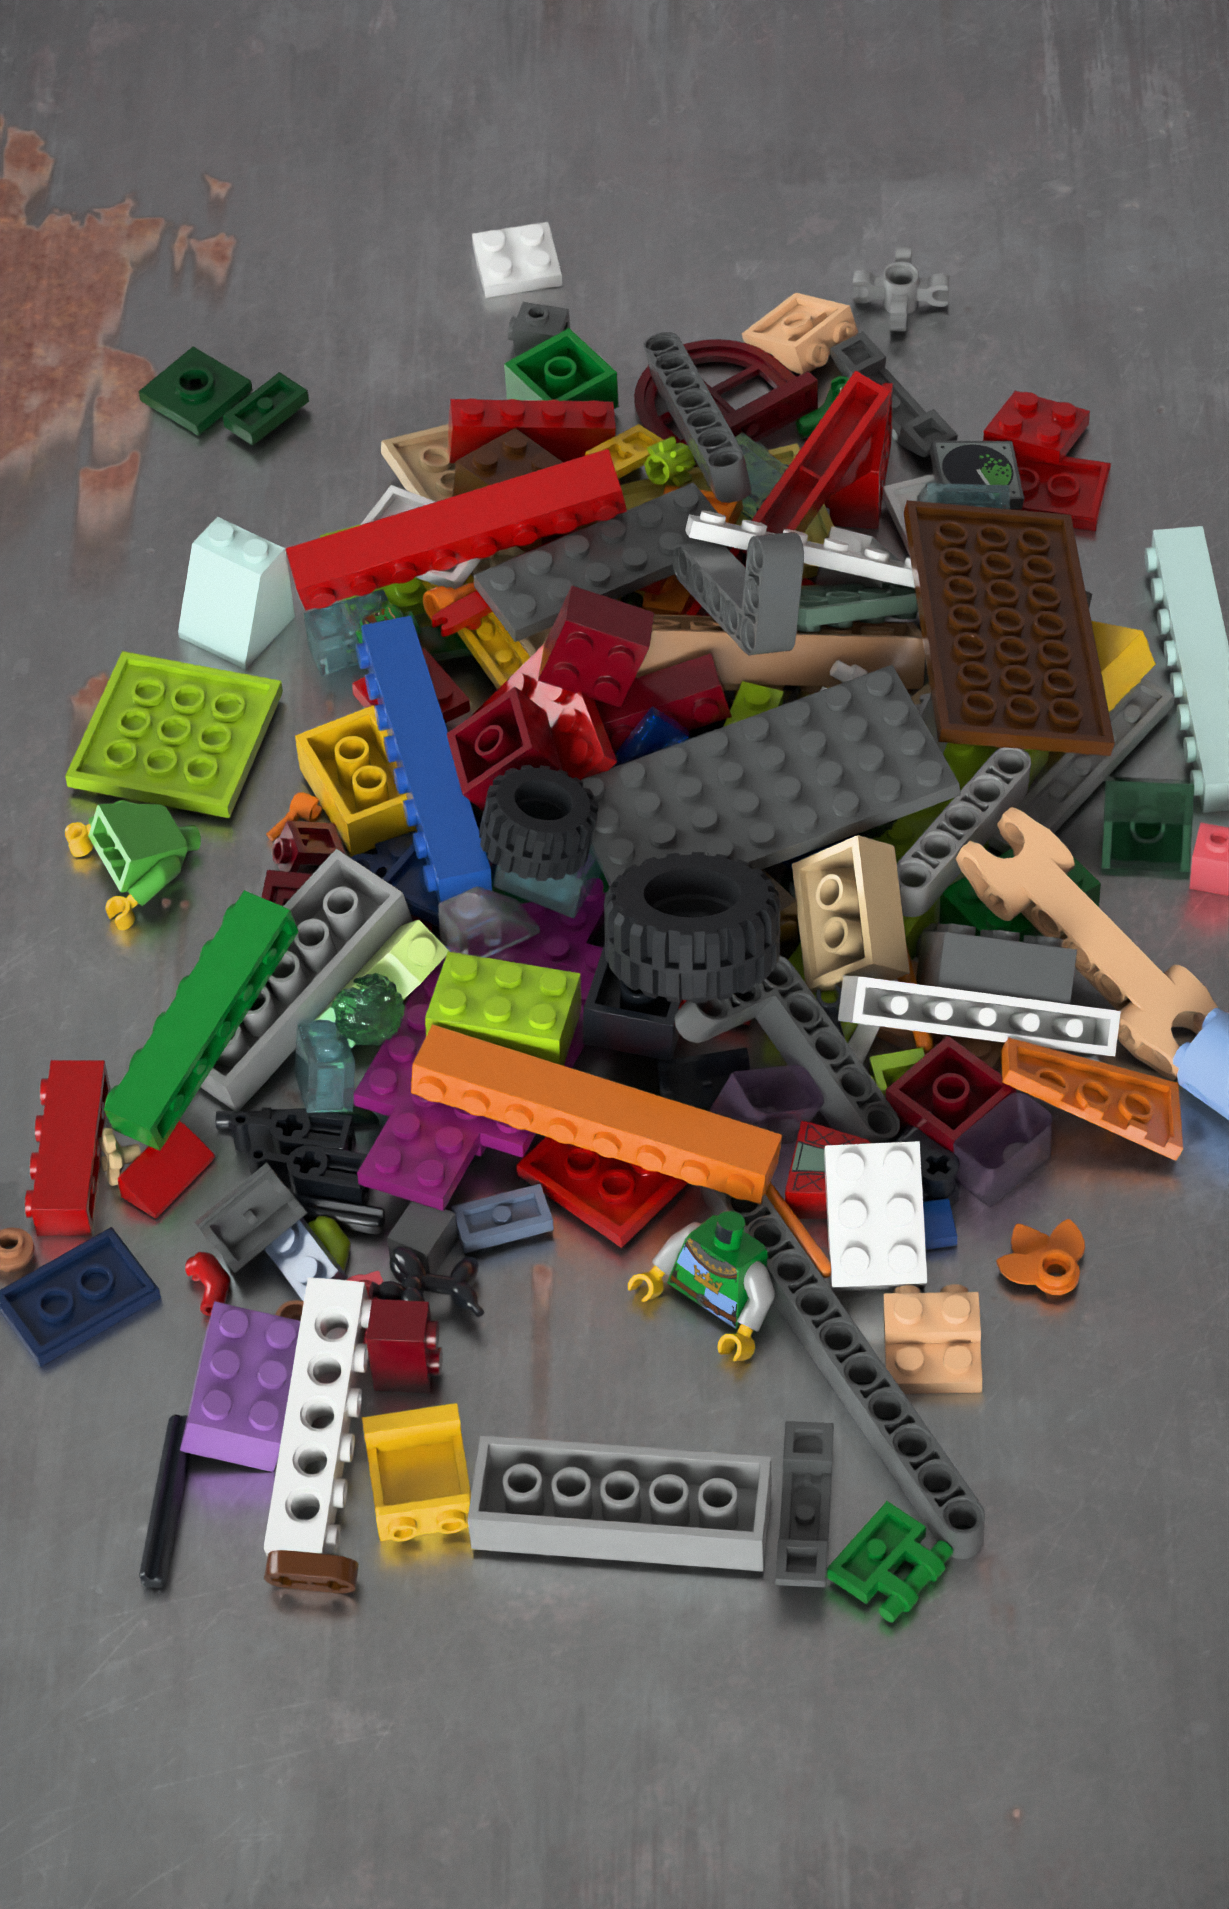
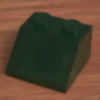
[1101,776,1194,872]

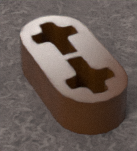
[264,1550,359,1593]

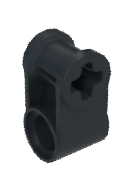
[888,1125,960,1206]

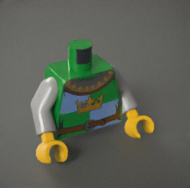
[628,1211,775,1361]

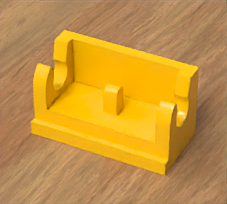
[585,424,663,479]

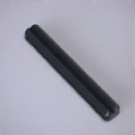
[139,1414,190,1588]

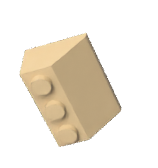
[792,835,910,993]

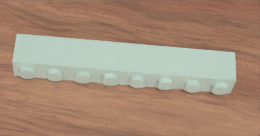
[1145,526,1229,813]

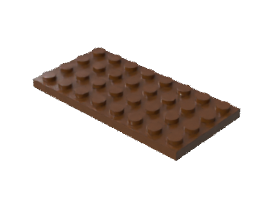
[903,500,1115,756]

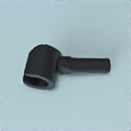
[816,985,845,1039]

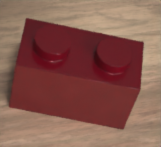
[366,1299,443,1394]

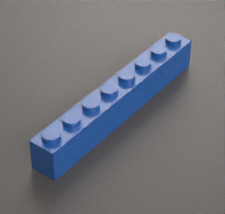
[356,616,492,908]

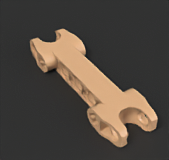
[956,807,1218,1081]

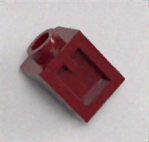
[272,821,346,872]

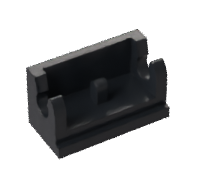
[657,1047,756,1116]

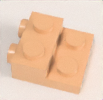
[742,293,858,374]
[883,1284,983,1394]

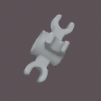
[853,246,949,331]

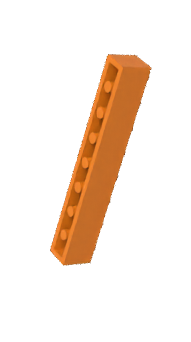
[411,1024,782,1205]

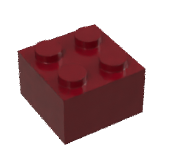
[538,585,654,708]
[447,686,563,811]
[886,1036,1016,1168]

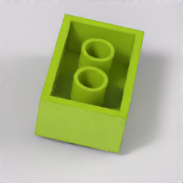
[425,951,581,1066]

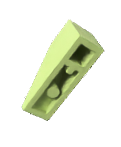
[314,920,450,1052]

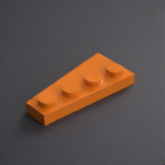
[1001,1037,1183,1161]

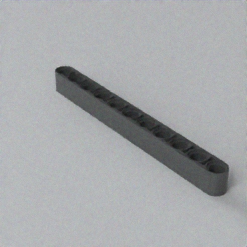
[701,1186,985,1559]

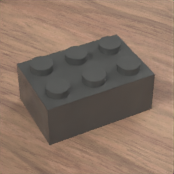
[916,924,1077,1004]

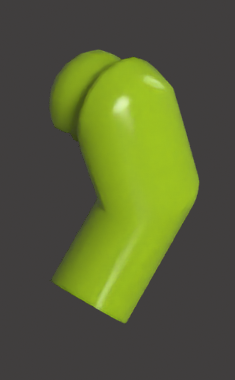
[308,1216,351,1271]

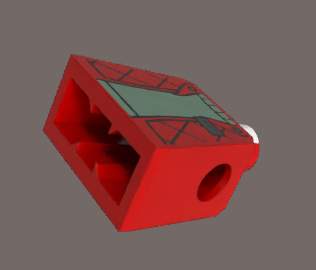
[785,1121,872,1219]

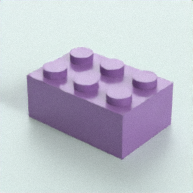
[180,1301,301,1472]

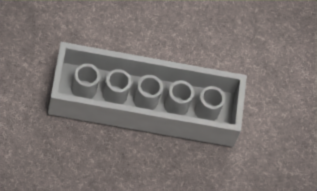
[201,849,412,1111]
[468,1435,772,1571]

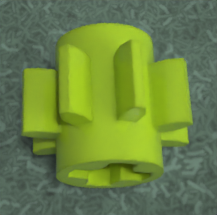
[644,436,696,488]

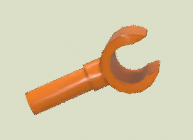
[266,792,322,842]

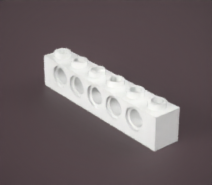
[264,1277,372,1556]

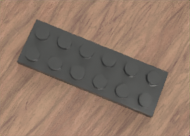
[474,482,732,642]

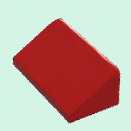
[118,1121,215,1219]

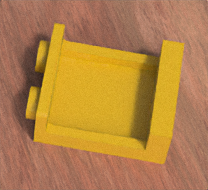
[362,1403,471,1541]

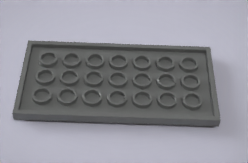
[581,665,961,886]

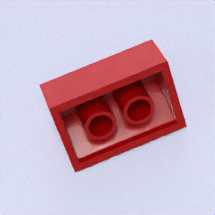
[824,383,893,530]

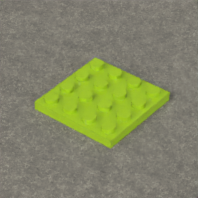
[65,651,283,818]

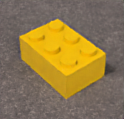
[295,705,417,857]

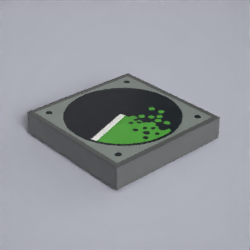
[930,440,1024,509]

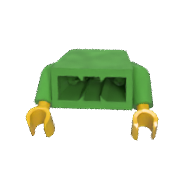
[65,800,201,930]

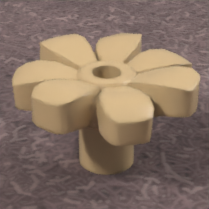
[99,1128,141,1186]

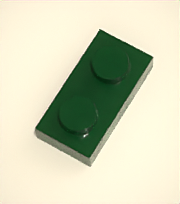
[223,372,309,446]

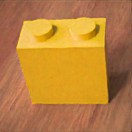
[1091,621,1156,712]

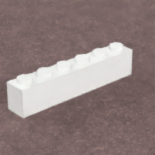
[838,975,1121,1057]

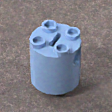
[1173,1008,1229,1120]

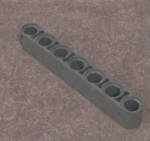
[644,332,752,503]

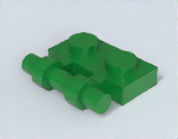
[827,1501,953,1622]

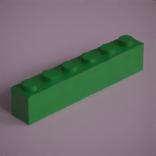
[104,890,299,1151]

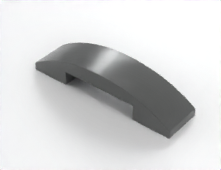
[830,332,958,457]
[776,1421,834,1587]

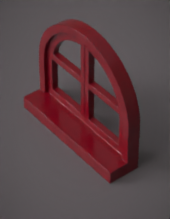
[634,339,818,468]

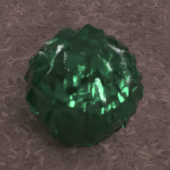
[331,973,405,1046]

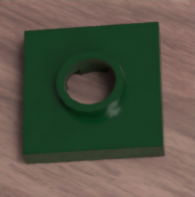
[139,346,253,436]

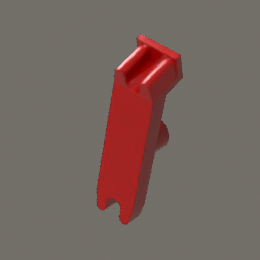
[432,590,493,637]

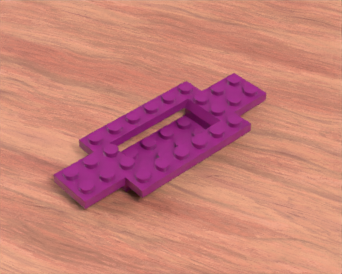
[353,876,606,1211]

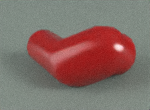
[185,1252,231,1317]

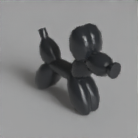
[369,1247,484,1317]

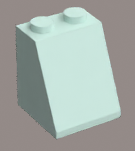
[178,517,295,670]

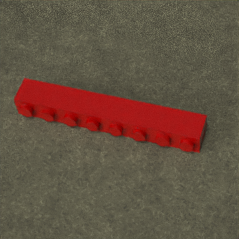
[686,370,891,616]
[285,449,627,611]

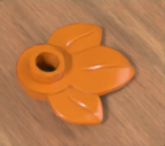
[996,1219,1085,1295]

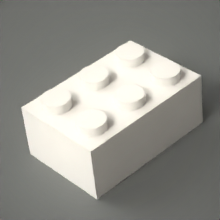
[824,1141,927,1292]

